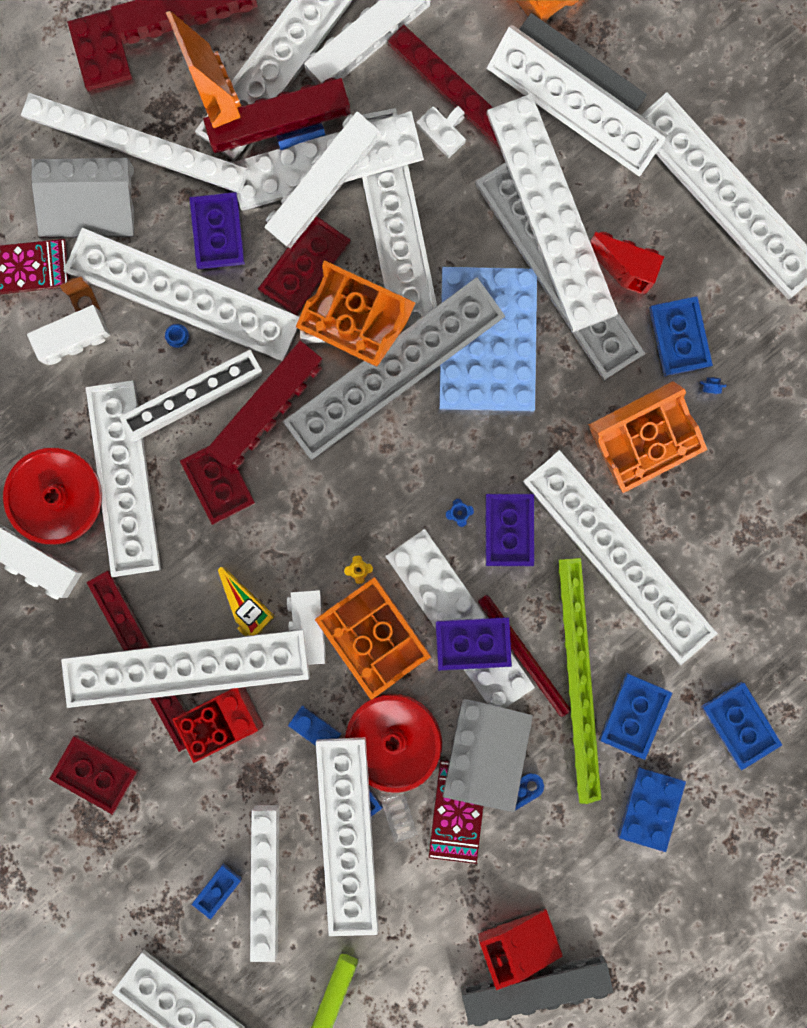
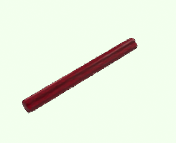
[478,595,571,717]

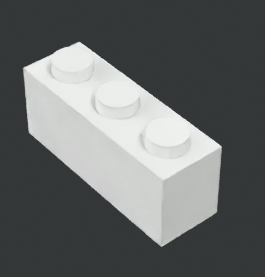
[27,305,110,365]
[287,590,326,665]

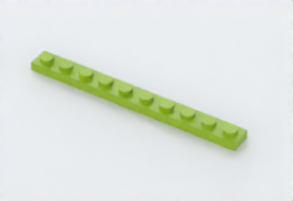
[559,558,601,804]

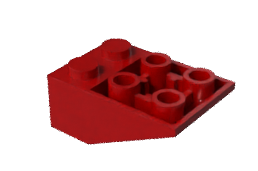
[590,232,664,295]
[172,687,264,763]
[477,909,563,990]

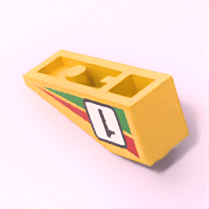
[218,567,276,636]

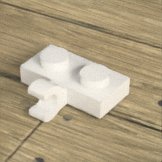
[416,106,466,158]

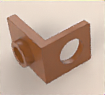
[60,276,101,312]

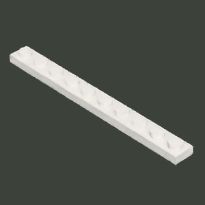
[21,93,249,194]

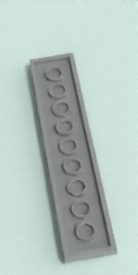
[475,162,645,380]
[283,277,505,460]

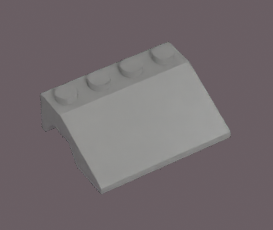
[32,158,134,238]
[442,699,533,813]

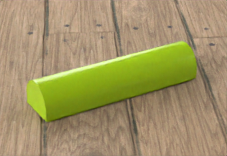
[311,954,359,1028]

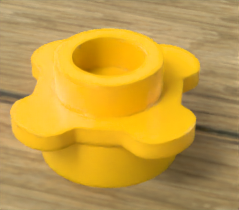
[344,555,373,584]

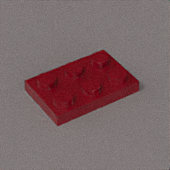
[67,9,133,91]
[180,446,256,525]
[49,735,139,815]

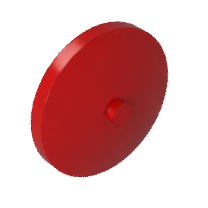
[3,448,102,545]
[345,694,442,793]

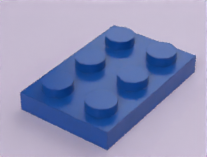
[649,296,713,377]
[599,673,672,760]
[701,682,782,771]
[618,767,686,852]

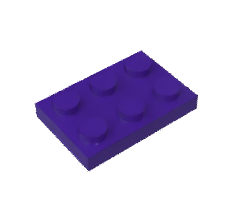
[189,192,245,269]
[485,494,534,566]
[436,617,512,671]

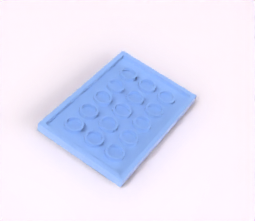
[439,267,537,411]

